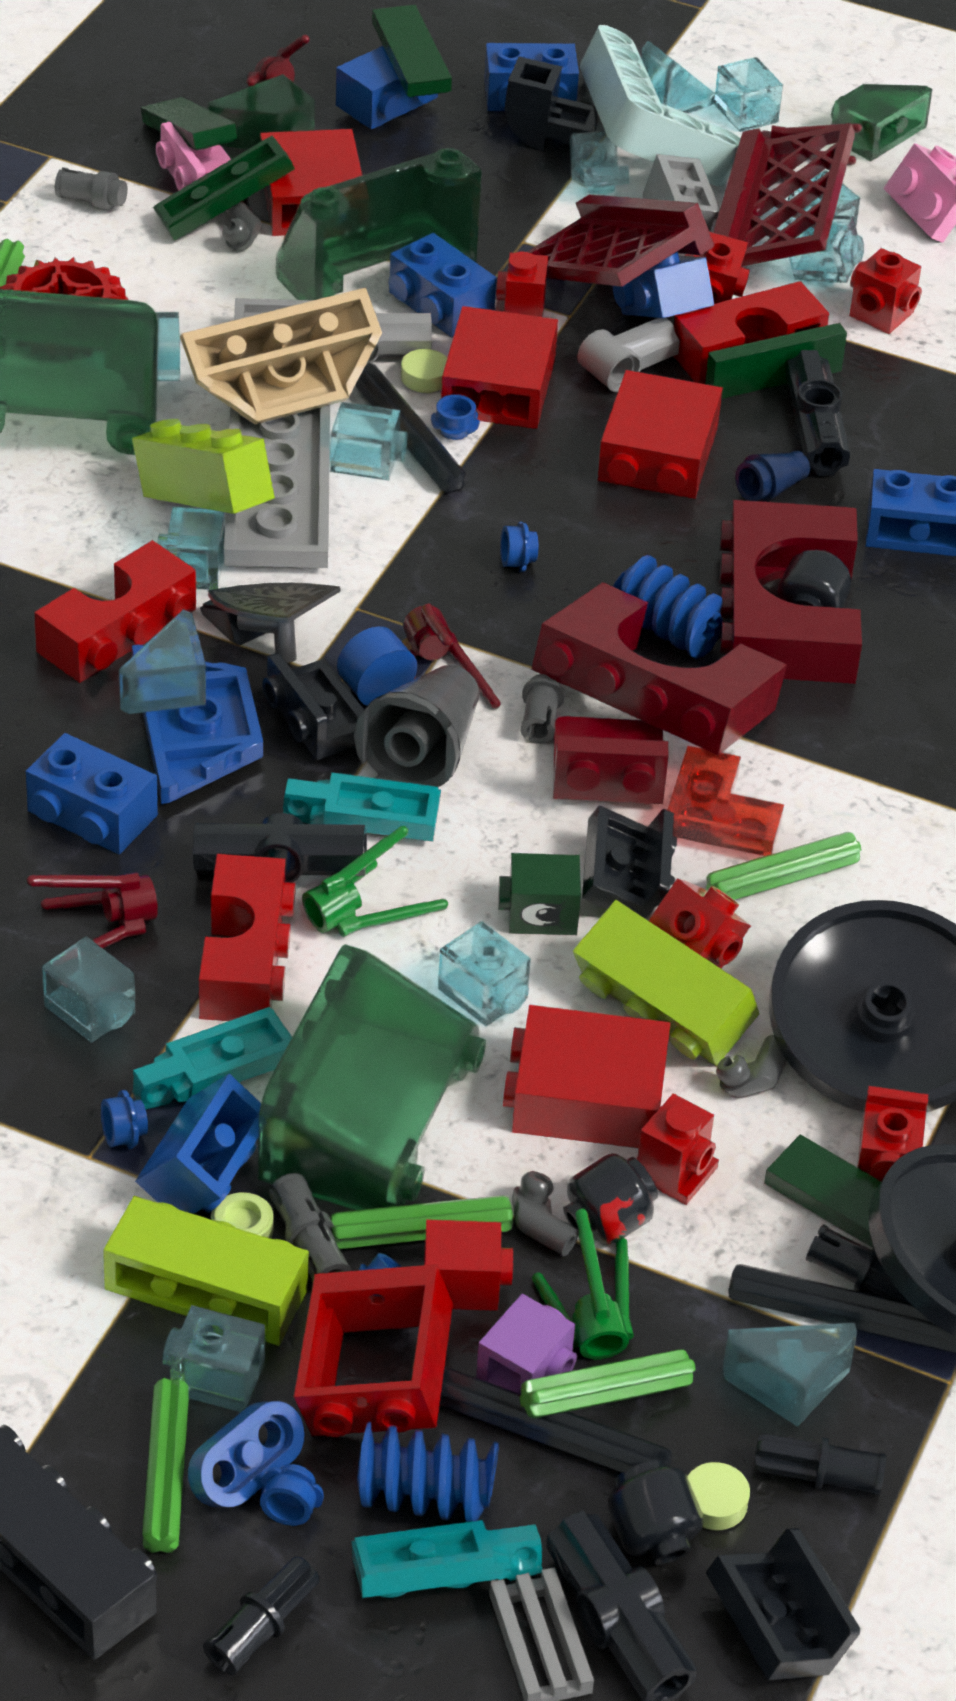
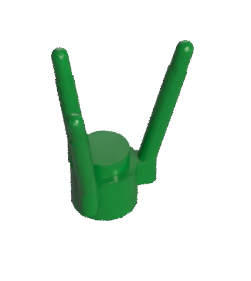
[302,826,448,937]
[532,1209,634,1360]

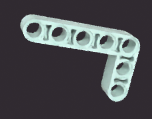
[579,25,741,186]

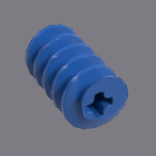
[613,555,723,659]
[357,1422,499,1522]

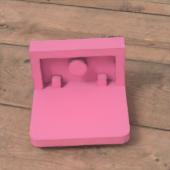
[883,143,956,242]

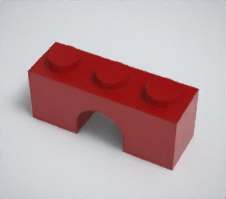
[673,281,829,384]
[34,540,196,683]
[199,854,296,1021]

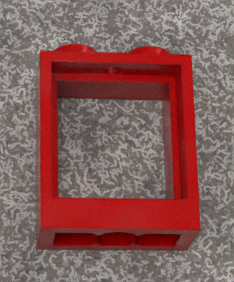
[294,1264,453,1437]

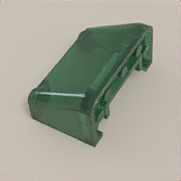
[275,148,482,300]
[0,289,159,455]
[258,944,486,1210]

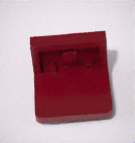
[553,716,669,804]

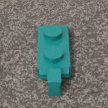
[283,772,441,842]
[132,1007,299,1109]
[351,1520,542,1598]

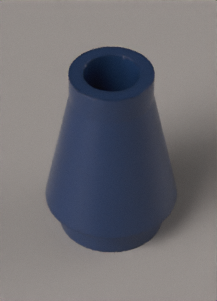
[735,451,810,502]

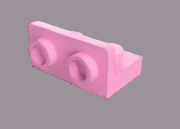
[156,122,231,190]

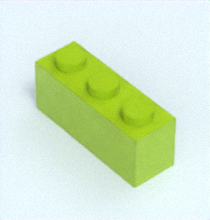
[132,419,275,514]
[572,900,760,1067]
[103,1196,309,1346]

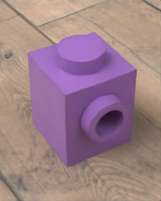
[476,1294,577,1394]

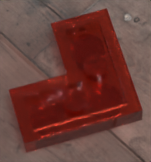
[667,746,784,856]

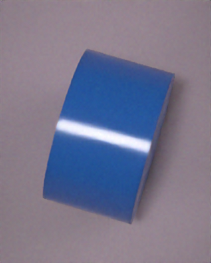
[337,626,417,705]

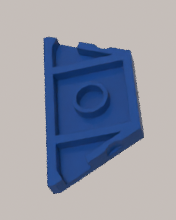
[132,645,263,804]

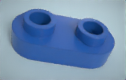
[188,1401,305,1507]

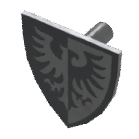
[207,582,341,663]

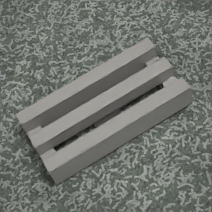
[489,1567,594,1701]

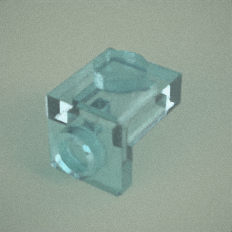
[570,131,629,194]

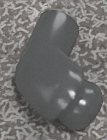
[222,201,262,250]
[716,1035,787,1097]
[512,1171,579,1256]

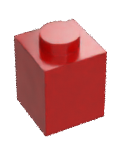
[424,1219,513,1311]

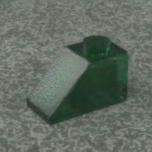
[209,74,315,149]
[831,84,933,161]

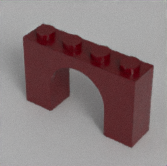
[719,500,862,684]
[531,582,788,755]

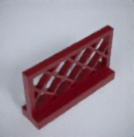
[713,123,855,268]
[527,194,714,287]

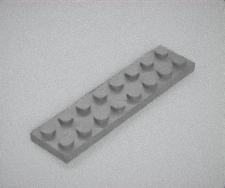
[224,298,330,568]

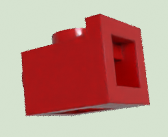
[495,252,548,317]
[857,1086,929,1181]
[637,1093,719,1205]

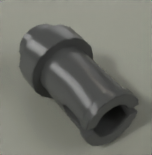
[54,167,128,210]

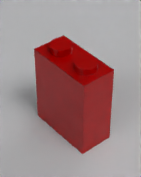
[260,129,366,236]
[441,306,558,429]
[597,370,723,499]
[503,1005,671,1148]

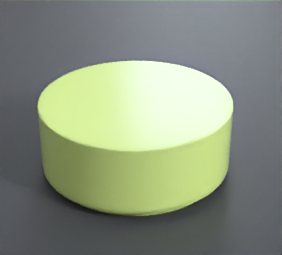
[401,349,447,393]
[211,1192,273,1239]
[687,1462,750,1530]

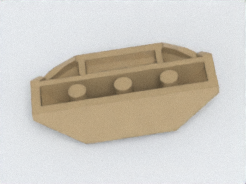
[180,288,382,424]

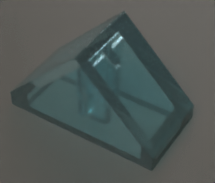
[642,41,719,114]
[119,609,206,714]
[723,1323,857,1427]

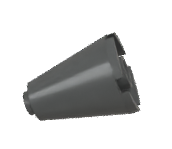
[354,665,479,787]

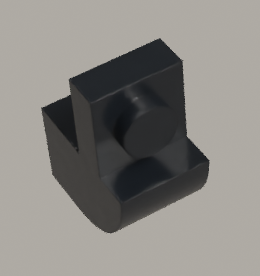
[505,56,600,151]

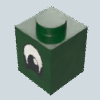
[498,853,581,935]

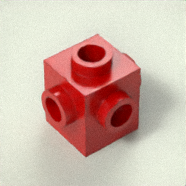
[685,232,750,304]
[849,248,922,334]
[648,878,751,969]

